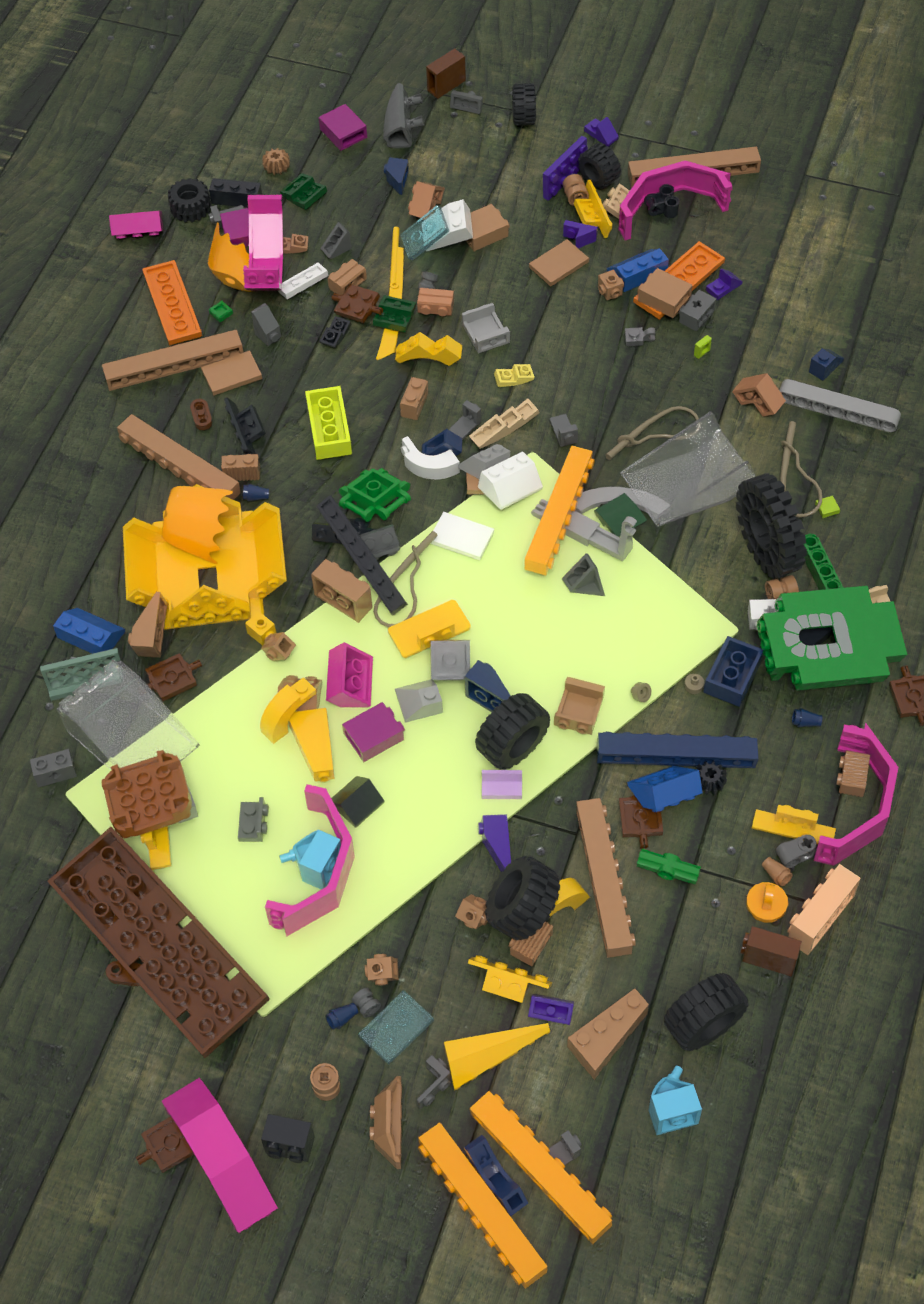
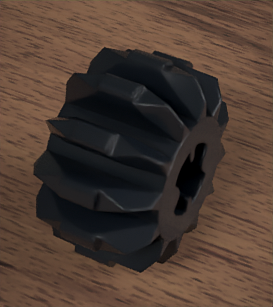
[697,761,727,795]

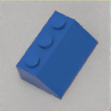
[607,248,669,292]
[53,608,125,654]
[627,766,703,812]

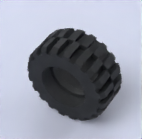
[475,693,550,770]
[485,856,560,940]
[664,973,749,1051]

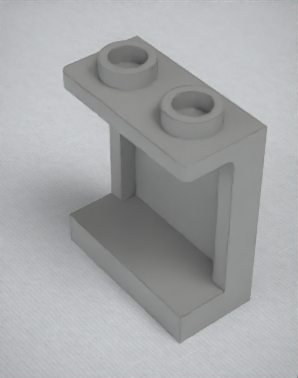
[462,303,510,353]

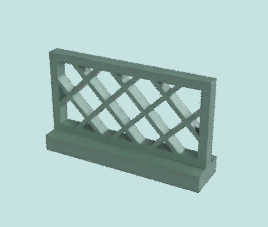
[40,648,127,701]

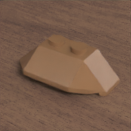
[370,1076,402,1169]

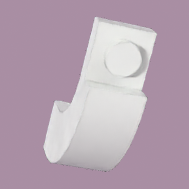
[401,436,460,480]

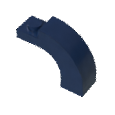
[464,1135,528,1217]

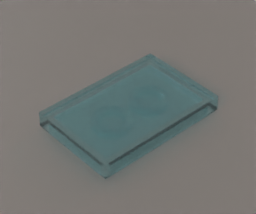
[401,205,449,261]
[358,990,434,1065]

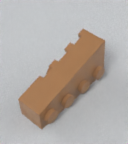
[567,989,649,1080]

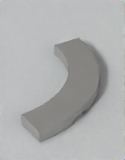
[575,487,670,519]

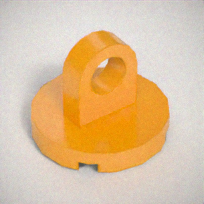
[746,882,788,923]

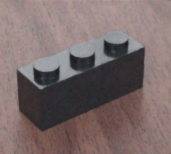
[209,178,262,208]

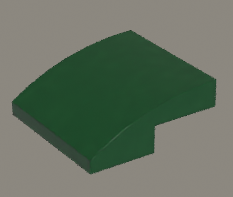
[280,173,328,210]
[373,295,416,332]
[594,493,647,537]

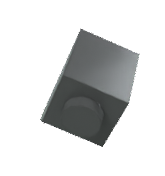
[251,303,281,346]

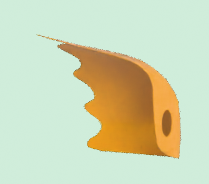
[208,223,252,292]
[162,486,233,564]

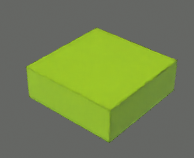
[694,335,712,359]
[815,496,840,518]

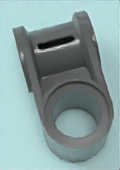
[775,835,816,868]

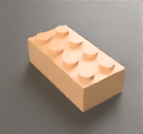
[787,864,861,955]

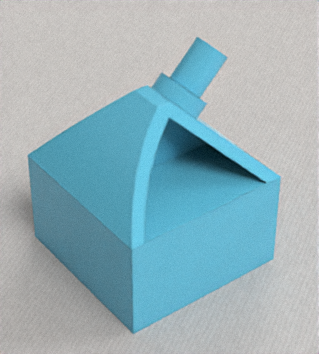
[279,830,341,890]
[649,1066,702,1135]

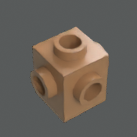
[598,270,624,300]
[261,632,296,661]
[455,894,488,929]
[365,954,399,986]

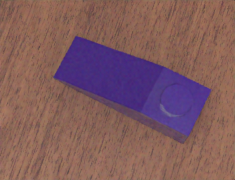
[478,814,511,872]

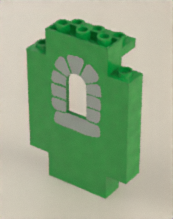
[757,586,907,691]

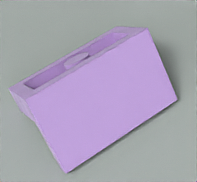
[482,770,522,799]

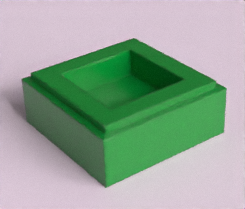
[209,301,233,322]

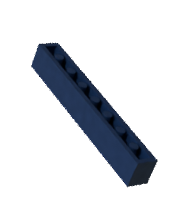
[597,731,758,768]

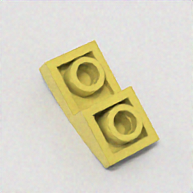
[494,364,535,387]

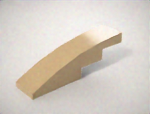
[469,399,540,449]

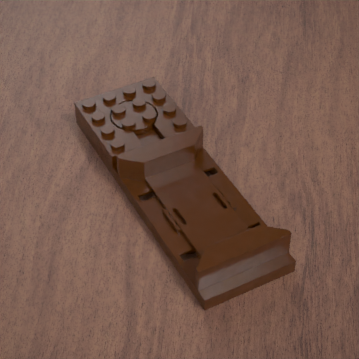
[48,827,270,1058]

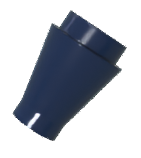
[243,483,269,501]
[792,708,822,727]
[325,1002,359,1030]

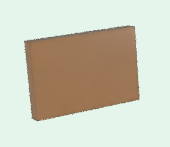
[529,239,589,286]
[201,351,262,396]

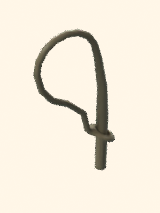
[605,406,700,460]
[780,421,822,518]
[373,531,438,627]

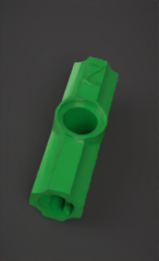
[637,849,701,885]

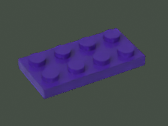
[543,136,588,201]

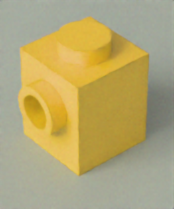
[245,611,276,646]

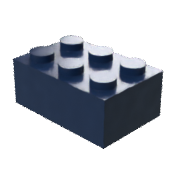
[704,636,764,707]

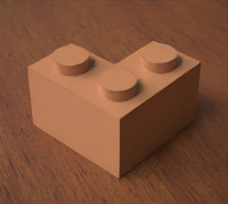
[408,181,445,219]
[732,373,786,416]

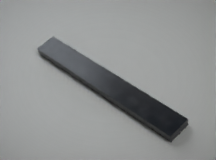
[316,495,408,615]

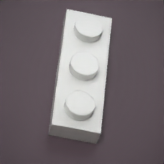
[278,263,328,299]

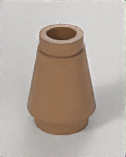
[762,857,793,886]

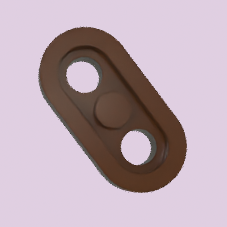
[190,399,212,430]
[106,961,142,986]

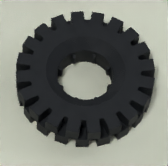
[736,473,807,578]

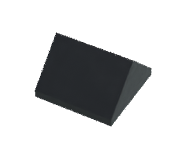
[331,776,385,828]

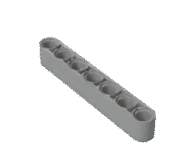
[779,379,901,432]

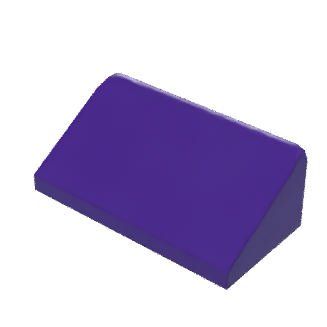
[528,994,575,1025]

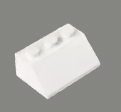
[478,452,543,510]

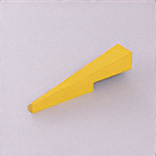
[444,1023,550,1090]

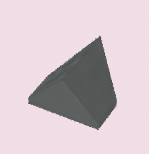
[320,222,351,259]
[562,553,605,596]

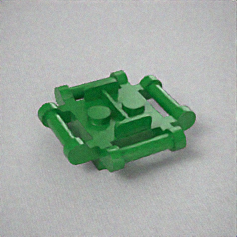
[339,468,411,522]

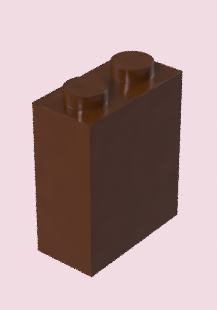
[426,48,466,99]
[741,926,802,977]

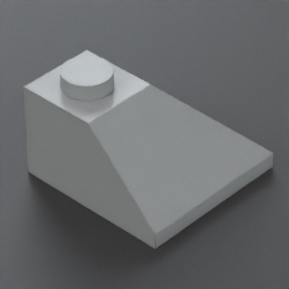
[395,679,443,723]

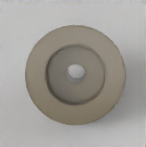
[684,674,704,694]
[631,682,652,702]

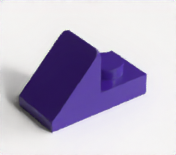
[584,117,619,146]
[563,220,597,248]
[706,269,743,300]

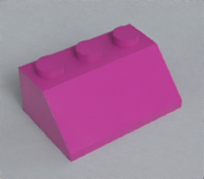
[109,211,163,239]
[326,642,373,707]

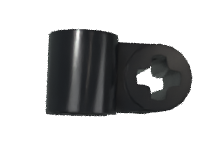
[643,184,679,218]

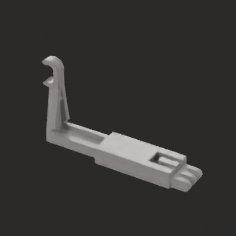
[531,499,637,561]

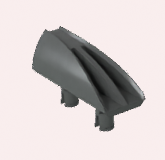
[384,83,425,148]

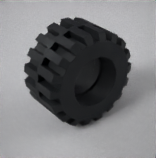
[512,83,536,125]
[578,143,621,189]
[168,178,211,222]

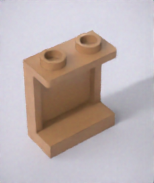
[554,677,605,735]

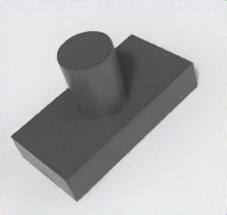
[450,90,483,114]

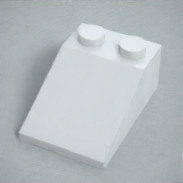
[423,199,473,251]

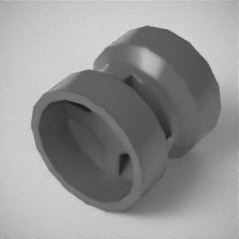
[418,271,438,289]
[352,987,381,1018]

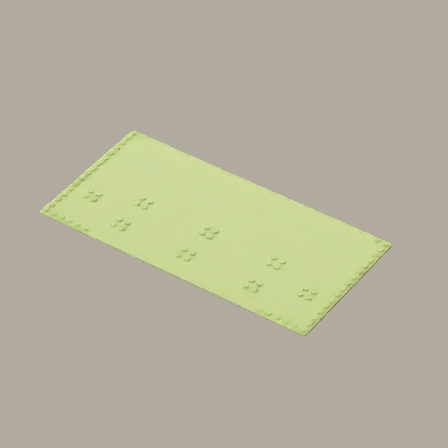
[66,452,738,1017]

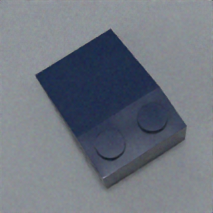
[465,660,511,712]

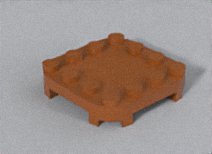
[102,750,192,838]

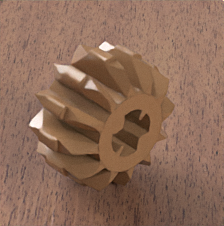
[262,148,290,175]

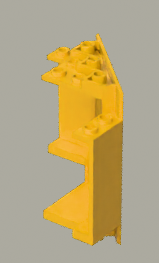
[123,484,287,630]

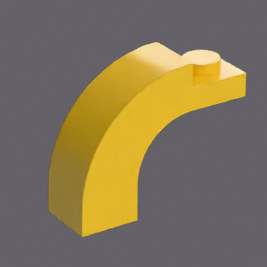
[260,677,316,744]
[549,878,590,918]

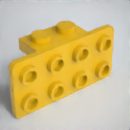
[388,600,471,658]

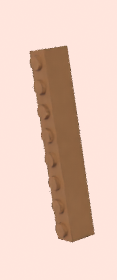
[628,146,761,188]
[102,330,243,391]
[117,414,241,500]
[576,798,636,958]

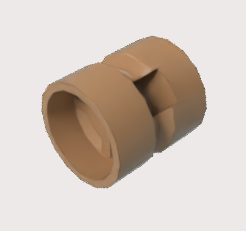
[563,174,589,206]
[765,575,799,599]
[310,1063,341,1101]

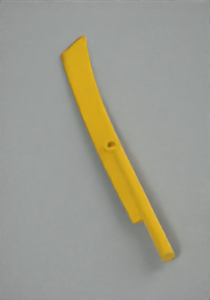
[376,227,404,360]

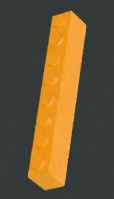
[525,446,595,576]
[470,1091,612,1244]
[418,1123,547,1289]

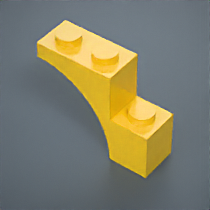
[395,332,462,366]

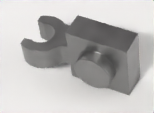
[625,327,655,346]

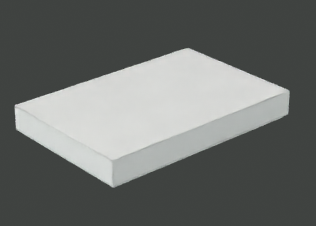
[430,512,494,560]

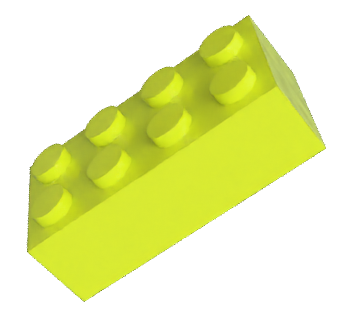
[305,386,352,460]

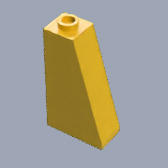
[289,708,335,782]

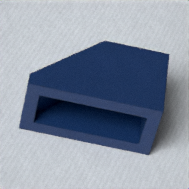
[384,157,409,195]
[809,348,844,381]
[422,429,462,456]

